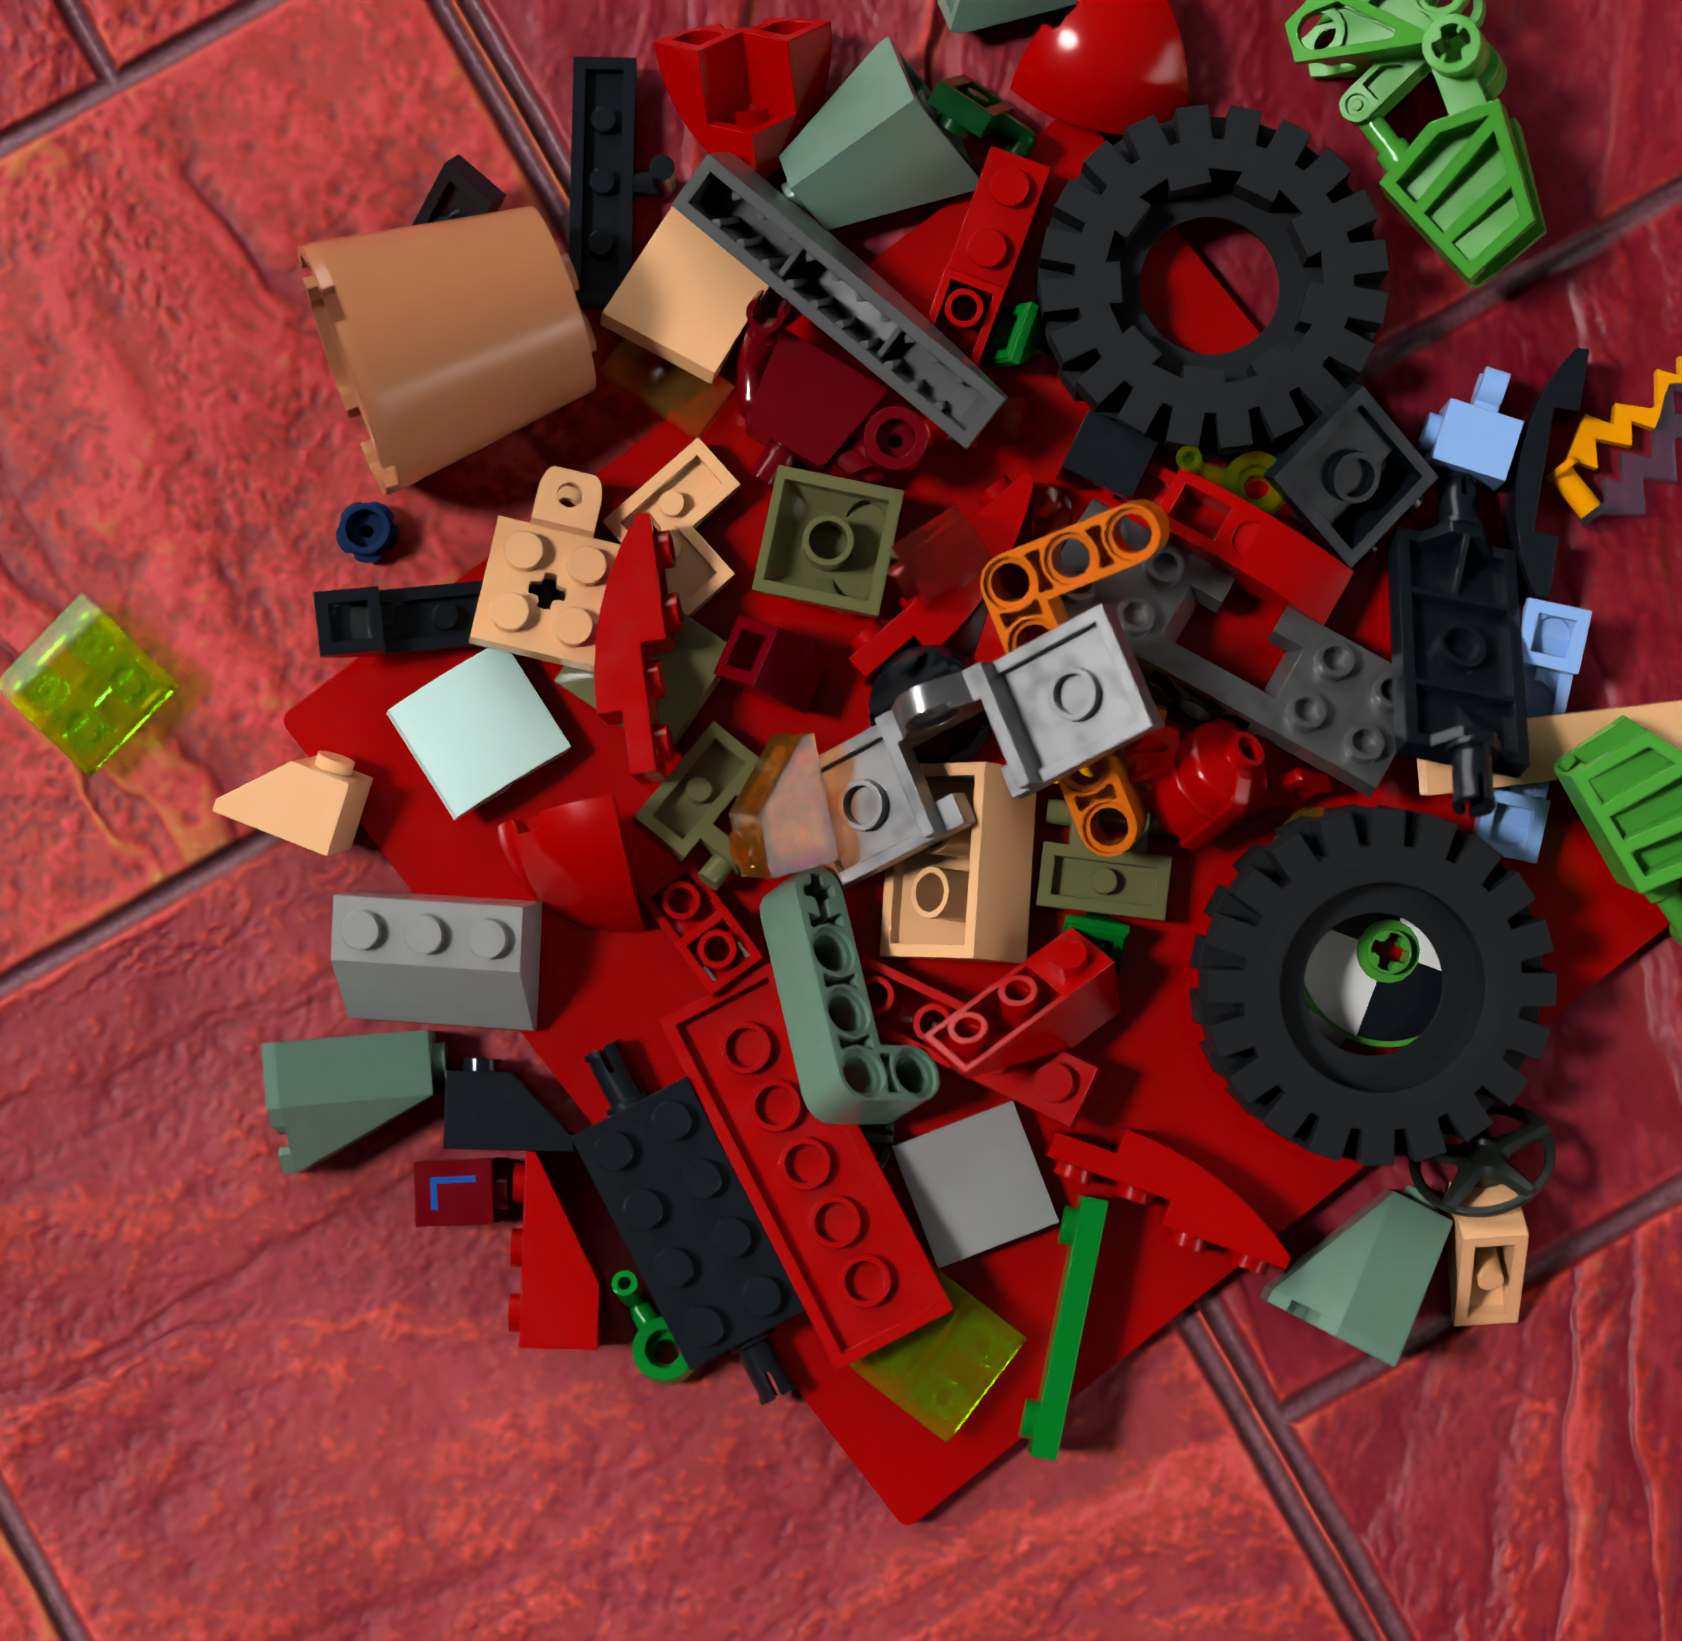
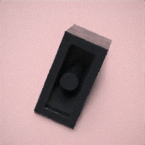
[443,1058,577,1152]

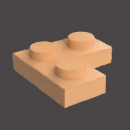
[602,437,741,617]

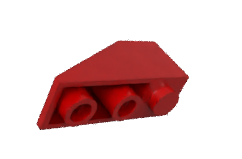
[923,927,1121,1079]
[508,1151,604,1350]

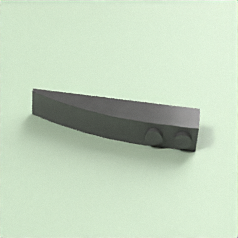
[671,152,1008,449]

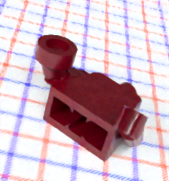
[735,290,928,491]

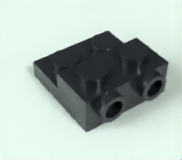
[1263,383,1439,568]

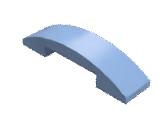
[1473,598,1592,864]

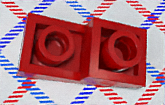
[638,858,764,997]

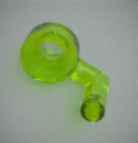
[1176,445,1285,516]

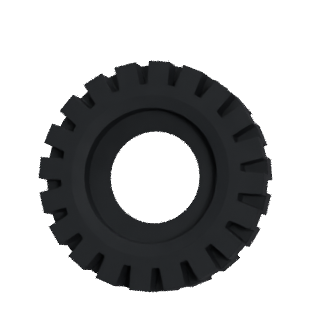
[1036,104,1389,463]
[1189,804,1557,1166]

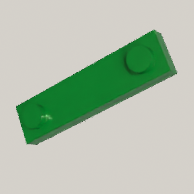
[1019,1194,1109,1461]

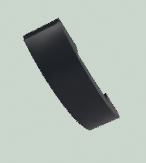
[1503,347,1589,606]
[313,579,565,658]

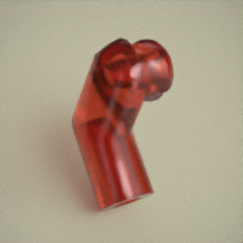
[1010,486,1073,583]

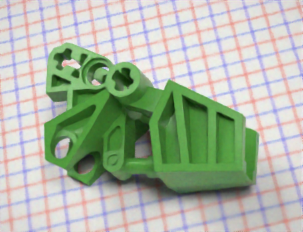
[1285,0,1547,289]
[1552,715,1682,947]

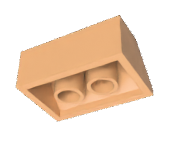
[880,762,1036,964]

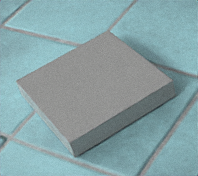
[892,1100,1059,1268]

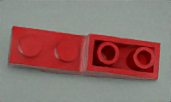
[927,146,1051,368]
[1097,461,1354,627]
[849,471,1034,685]
[594,512,684,785]
[860,955,1102,1129]
[1043,1128,1291,1276]

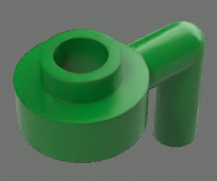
[612,1270,696,1386]

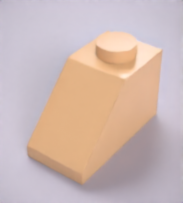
[212,751,373,856]
[1445,1182,1529,1327]

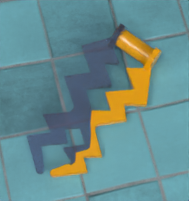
[1544,356,1682,528]

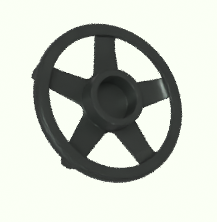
[1408,1101,1556,1218]

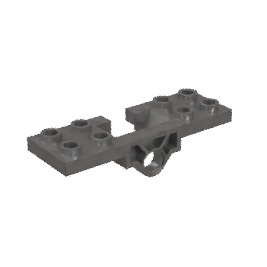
[1060,499,1396,797]
[786,603,1164,890]

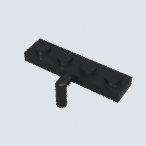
[569,57,678,310]

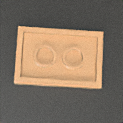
[600,206,772,384]

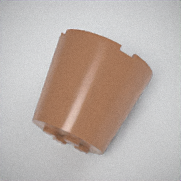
[297,206,597,496]

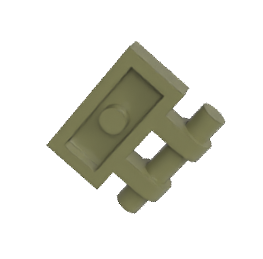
[631,721,795,890]
[1035,798,1174,922]

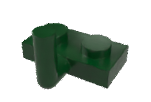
[926,74,1037,159]

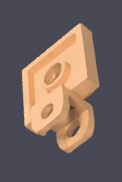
[469,466,621,672]

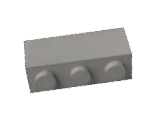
[331,890,543,1031]

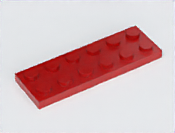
[659,961,955,1371]

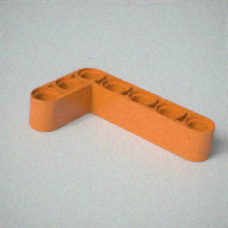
[980,499,1170,857]

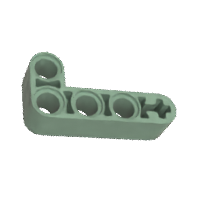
[760,864,940,1125]

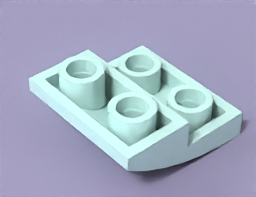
[386,648,571,821]

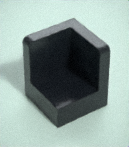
[1056,409,1158,500]

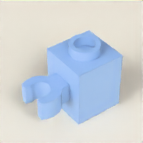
[1417,366,1524,492]

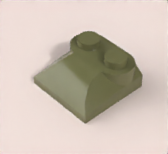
[752,465,904,619]

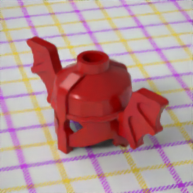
[1124,718,1332,851]

